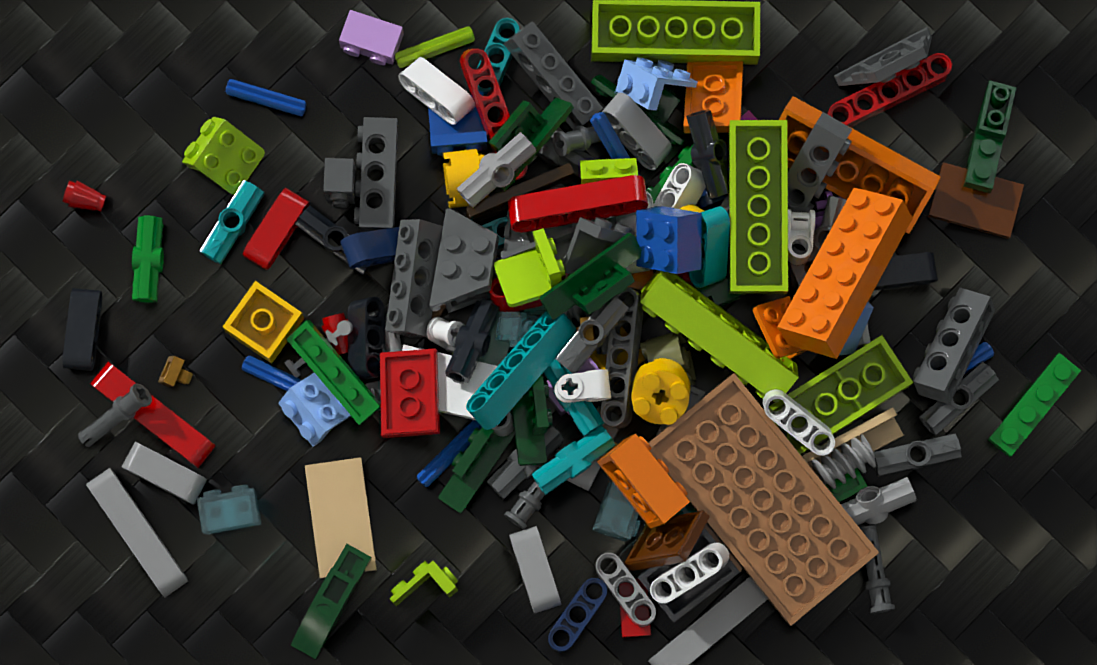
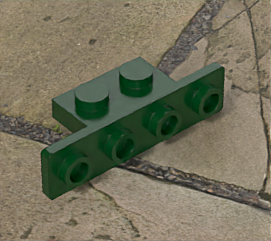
[591,74,690,145]
[488,98,574,191]
[540,233,642,320]
[512,373,552,466]
[439,411,515,513]

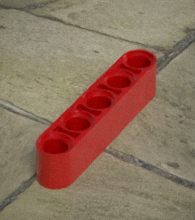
[460,49,528,180]
[827,53,952,127]
[508,175,648,232]
[90,362,216,468]

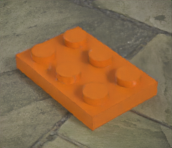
[684,61,743,133]

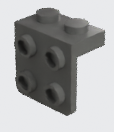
[563,218,636,274]

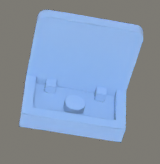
[616,57,698,111]
[278,373,351,447]

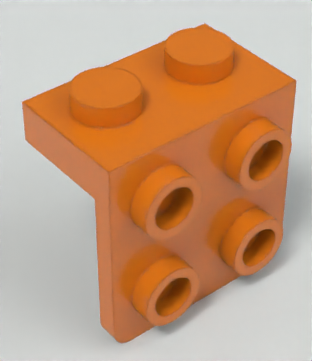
[753,296,807,359]

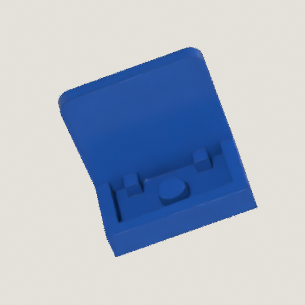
[428,95,488,156]

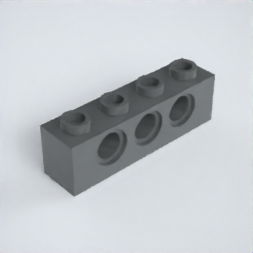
[504,21,603,129]
[788,112,852,213]
[354,117,398,232]
[385,219,443,338]
[913,288,995,404]

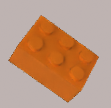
[597,434,690,529]

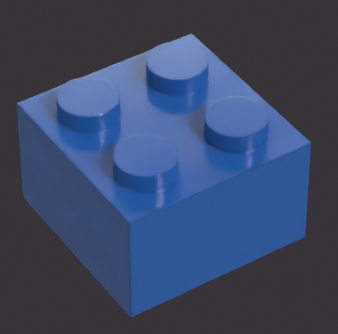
[636,206,702,274]

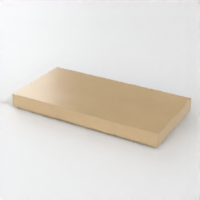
[305,457,377,579]

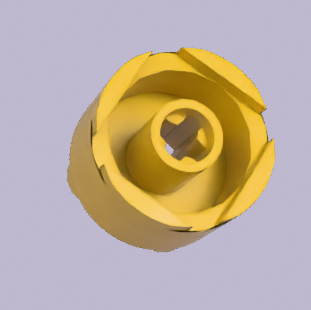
[443,149,489,208]
[631,358,690,425]

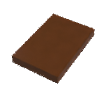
[928,162,1024,239]
[624,510,710,571]

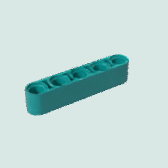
[466,312,577,430]

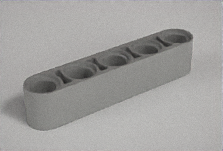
[86,468,188,597]
[648,577,768,665]

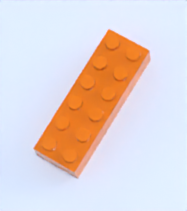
[779,96,941,234]
[777,187,913,359]

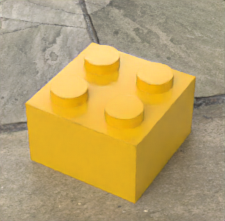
[223,281,304,364]

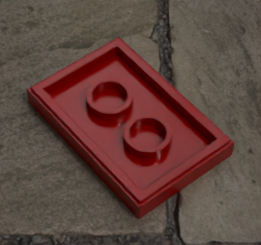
[380,348,440,438]

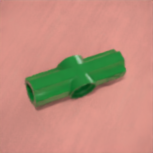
[132,215,164,303]

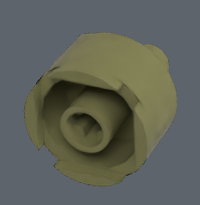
[640,332,696,393]

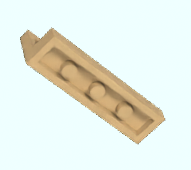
[802,408,904,474]

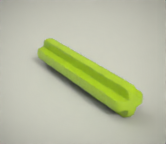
[395,26,475,68]

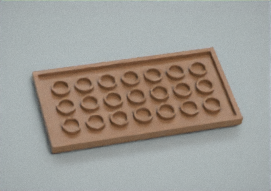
[648,373,879,626]

